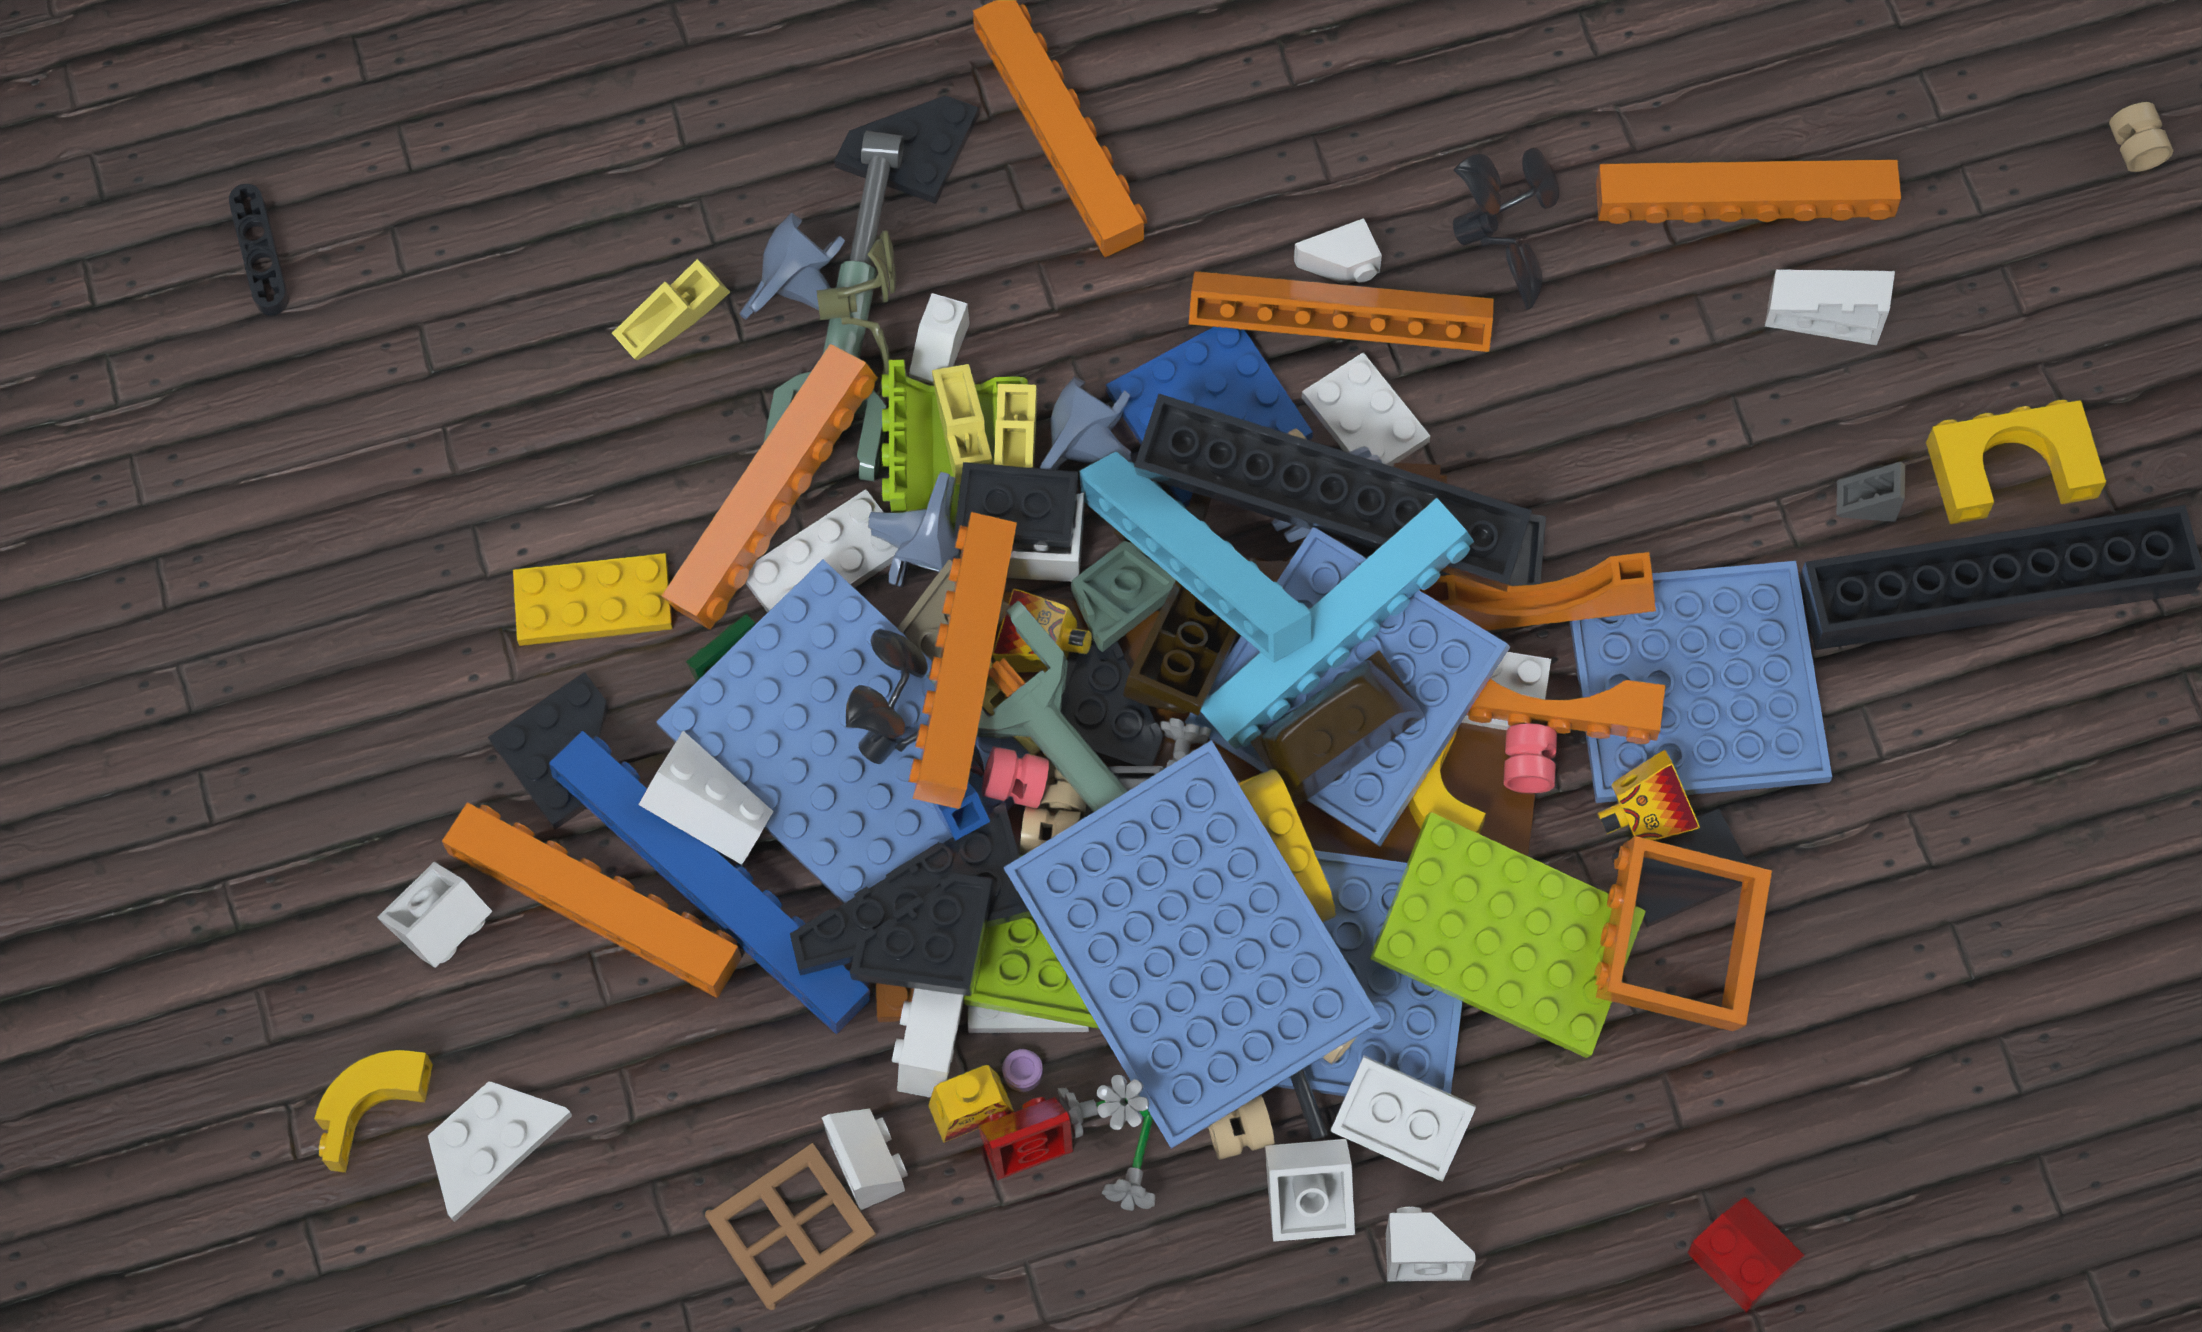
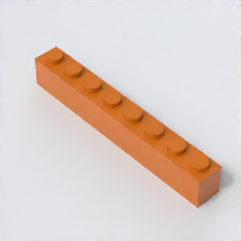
[973,0,1147,258]
[1596,160,1901,224]
[1189,271,1494,352]
[662,344,878,630]
[908,512,1017,809]
[442,802,742,998]

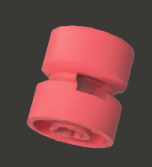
[1504,724,1557,793]
[981,746,1049,808]

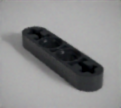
[229,183,289,316]

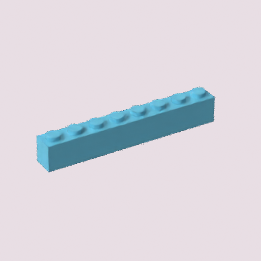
[1079,452,1312,663]
[1201,498,1474,750]

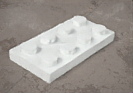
[746,489,898,613]

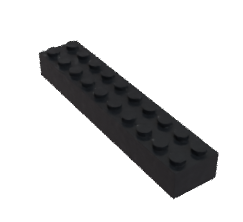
[1134,393,1532,592]
[1799,505,2202,650]

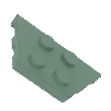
[1071,541,1176,652]

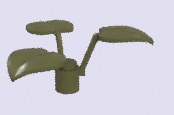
[816,230,896,396]

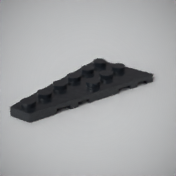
[790,802,1032,976]

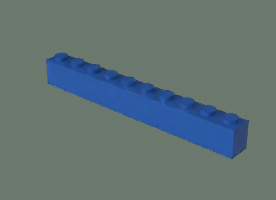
[549,731,870,1035]

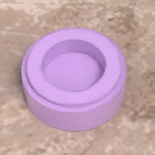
[1002,1049,1043,1092]

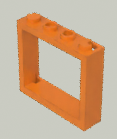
[1594,836,1772,1031]

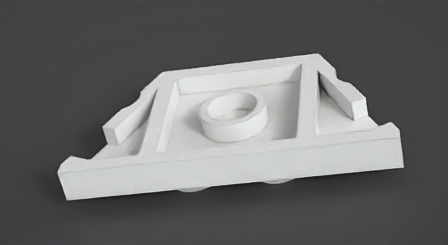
[428,1081,572,1222]

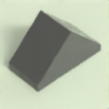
[1836,462,1905,522]

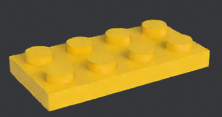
[513,553,673,646]

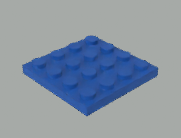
[1106,327,1313,507]

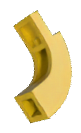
[1408,728,1486,834]
[314,1050,433,1172]

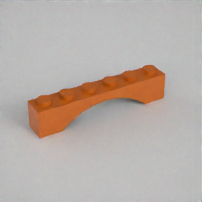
[1419,552,1656,631]
[1466,678,1665,744]

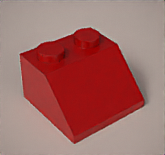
[1687,1197,1805,1313]

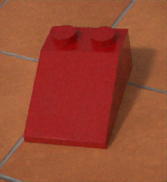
[978,1097,1073,1181]

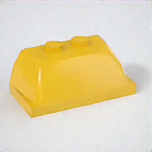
[1238,769,1336,922]

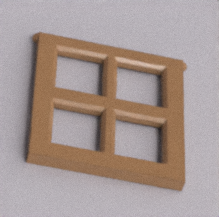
[705,1143,876,1310]

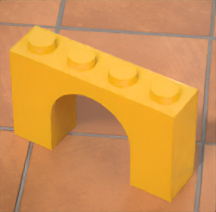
[1926,400,2106,524]

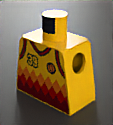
[992,589,1092,672]
[1598,750,1700,840]
[928,1065,1014,1143]

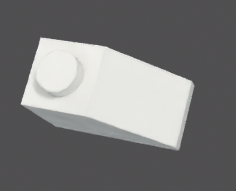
[1294,218,1382,285]
[909,293,970,384]

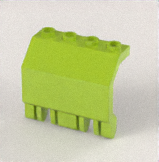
[882,360,1028,529]

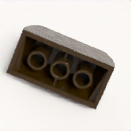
[1123,580,1238,716]
[1250,650,1426,808]

